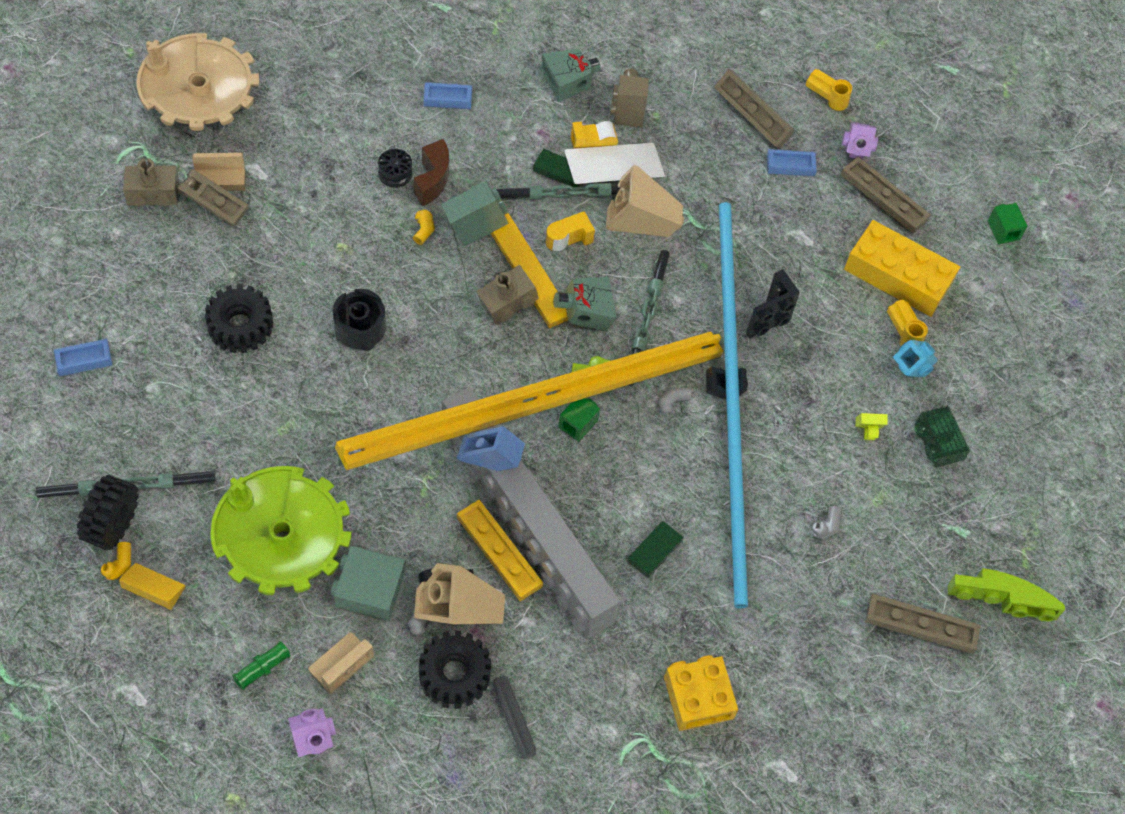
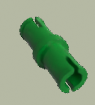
[232,641,291,690]

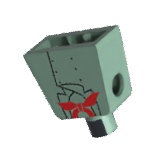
[541,49,600,102]
[553,277,617,331]

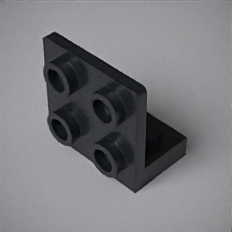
[746,269,800,338]

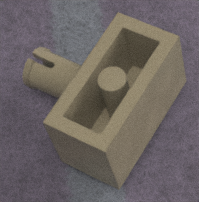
[610,69,649,127]
[123,158,179,206]
[476,265,539,325]

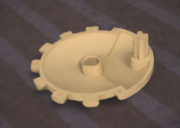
[137,33,260,131]

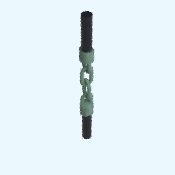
[497,183,621,199]
[628,250,670,386]
[36,471,216,498]

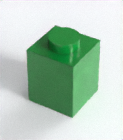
[987,203,1028,245]
[558,398,600,442]

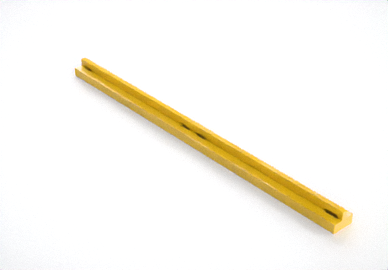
[335,331,724,470]

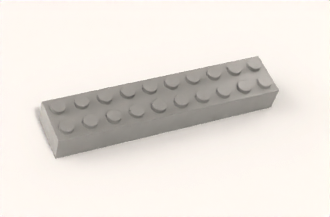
[442,387,621,639]

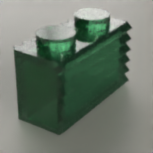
[915,405,970,468]

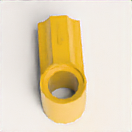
[805,69,852,111]
[887,299,928,346]

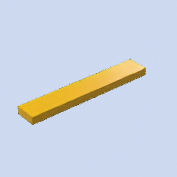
[490,213,568,328]

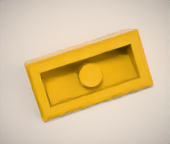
[119,563,186,610]

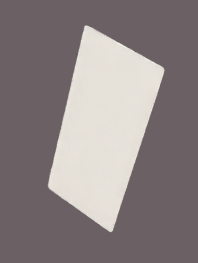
[564,143,665,184]

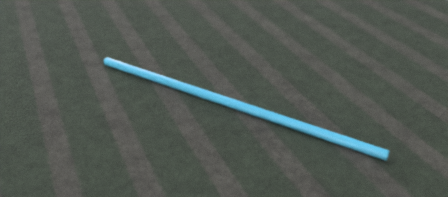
[719,202,748,609]

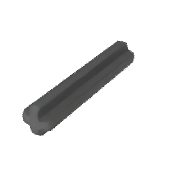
[493,676,536,759]

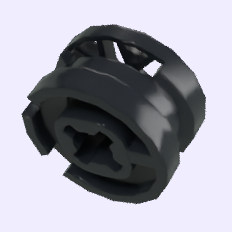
[378,149,412,188]

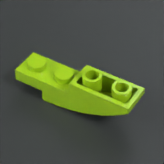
[948,568,1065,622]

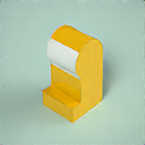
[570,121,618,149]
[545,211,595,252]

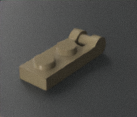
[176,169,249,228]

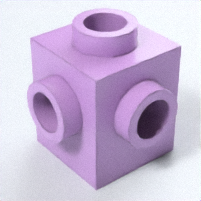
[842,122,878,160]
[288,708,336,757]

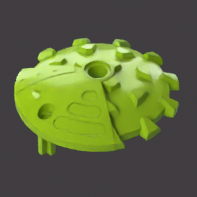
[210,466,352,595]

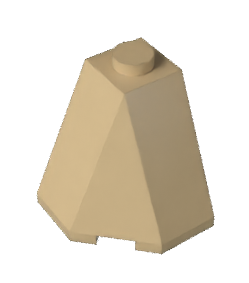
[606,165,684,237]
[414,563,505,624]

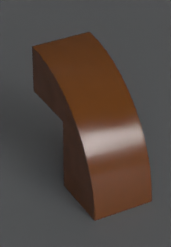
[414,139,449,206]

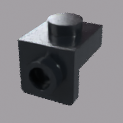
[706,366,748,399]

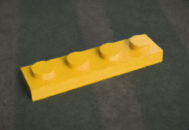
[457,499,543,602]

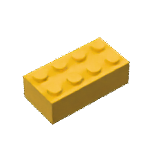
[844,220,961,317]

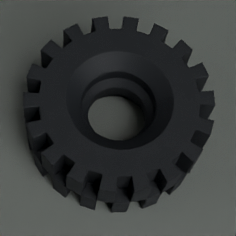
[205,284,273,353]
[77,475,139,551]
[419,630,491,709]

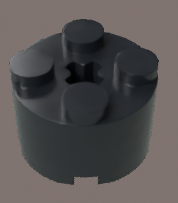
[333,289,386,351]

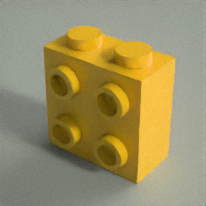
[664,655,738,731]

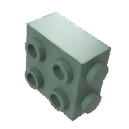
[441,181,509,246]
[331,546,406,621]

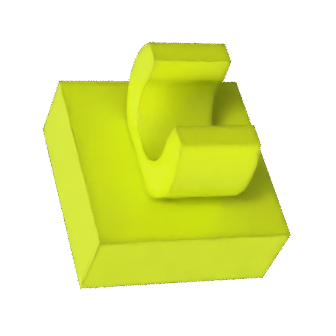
[855,413,888,440]

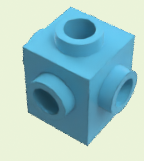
[893,340,938,377]

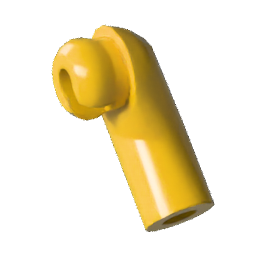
[413,209,435,245]
[101,542,131,580]

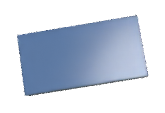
[424,82,472,109]
[767,149,817,176]
[54,339,113,376]

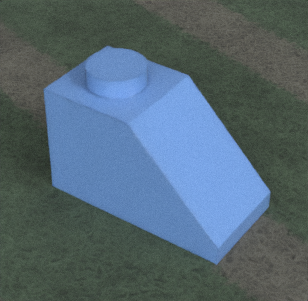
[457,426,525,471]

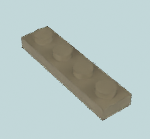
[714,69,795,148]
[841,157,931,234]
[865,593,981,654]

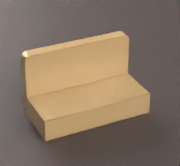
[192,153,246,191]
[308,632,374,694]

